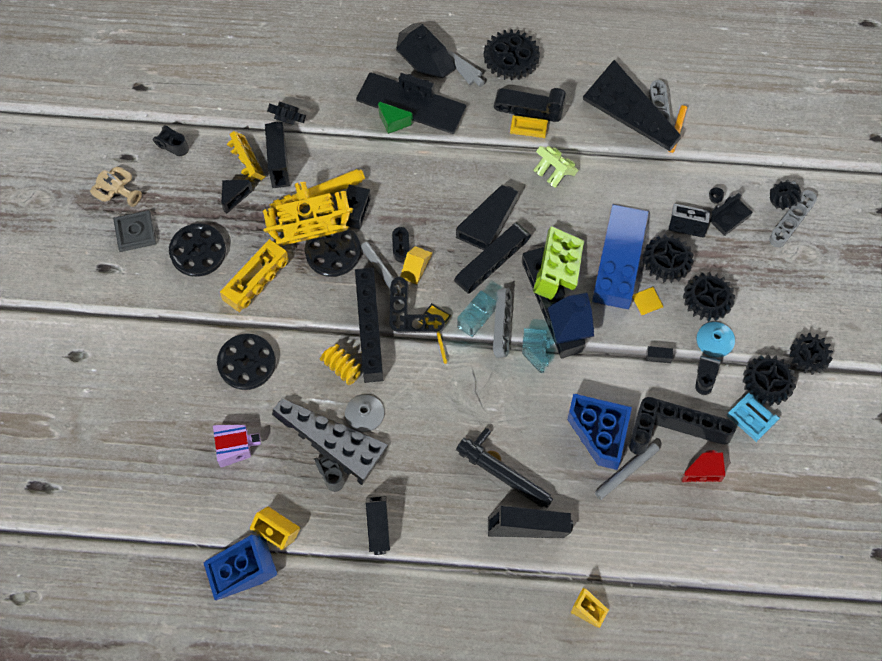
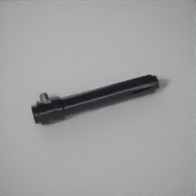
[456,428,553,508]

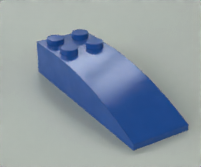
[592,204,649,310]

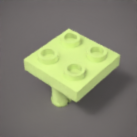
[533,146,579,188]

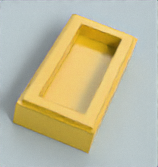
[510,115,548,138]

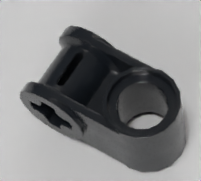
[153,125,189,156]
[695,356,720,395]

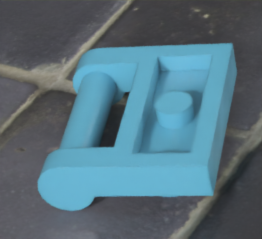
[727,393,780,442]

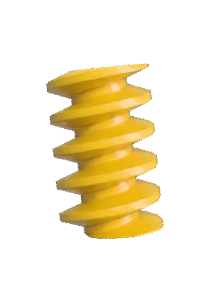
[320,344,362,385]

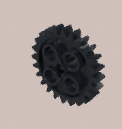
[483,29,540,81]

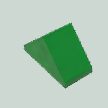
[378,102,413,134]

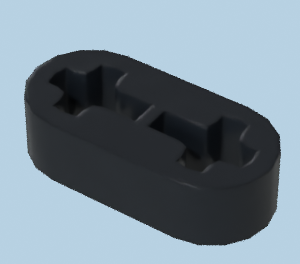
[392,227,410,262]

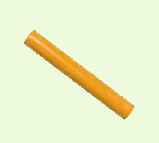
[668,105,687,153]

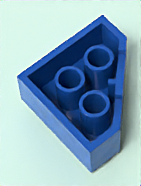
[567,393,632,470]

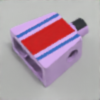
[213,425,261,468]

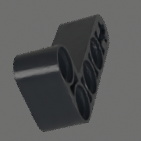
[494,88,566,122]

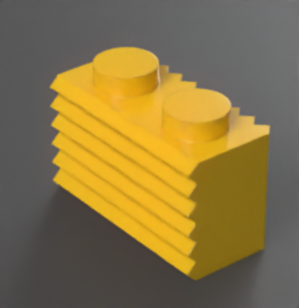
[250,506,301,550]

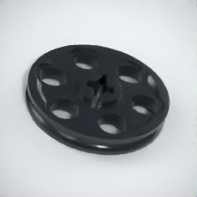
[169,223,226,277]
[304,224,361,277]
[217,334,276,390]

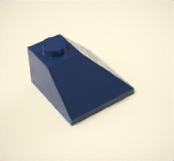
[548,293,594,344]

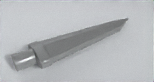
[448,51,485,87]

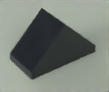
[221,180,253,214]

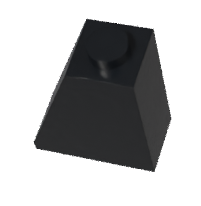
[366,496,390,555]

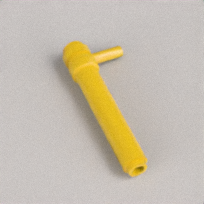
[269,169,365,217]

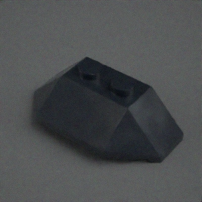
[396,24,456,79]

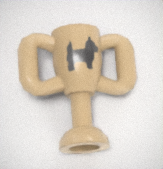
[90,167,142,207]

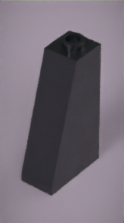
[265,122,290,189]
[456,185,518,250]
[488,506,573,538]

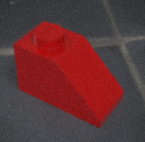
[681,450,726,482]

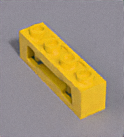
[220,239,289,313]

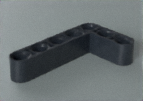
[629,397,736,455]

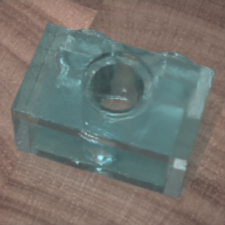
[457,291,496,337]

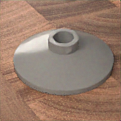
[345,395,384,432]

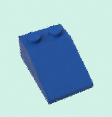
[203,535,278,600]

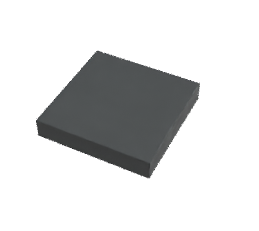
[113,210,156,252]

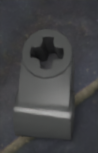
[314,456,344,492]

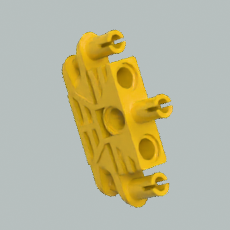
[262,182,353,246]

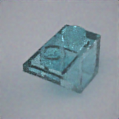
[522,328,550,373]

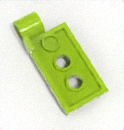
[533,226,584,300]

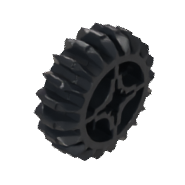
[643,234,694,283]
[683,272,735,322]
[742,354,797,406]

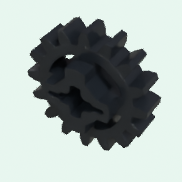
[267,102,306,125]
[789,333,833,375]

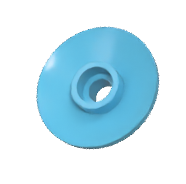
[696,322,735,358]

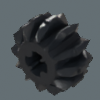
[769,180,801,210]

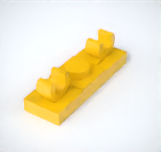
[227,131,266,182]

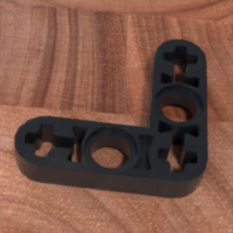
[389,277,446,333]

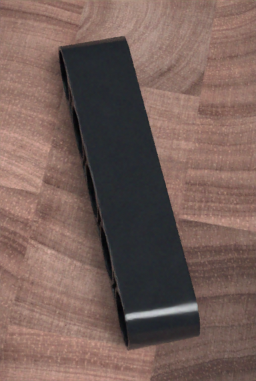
[454,222,531,294]

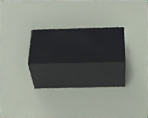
[646,346,673,363]

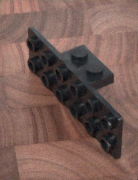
[356,72,466,134]

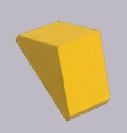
[400,246,432,285]
[571,588,609,628]

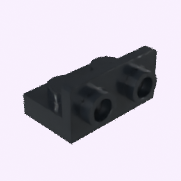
[710,193,753,236]
[668,203,710,238]

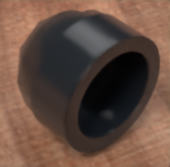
[709,187,724,204]

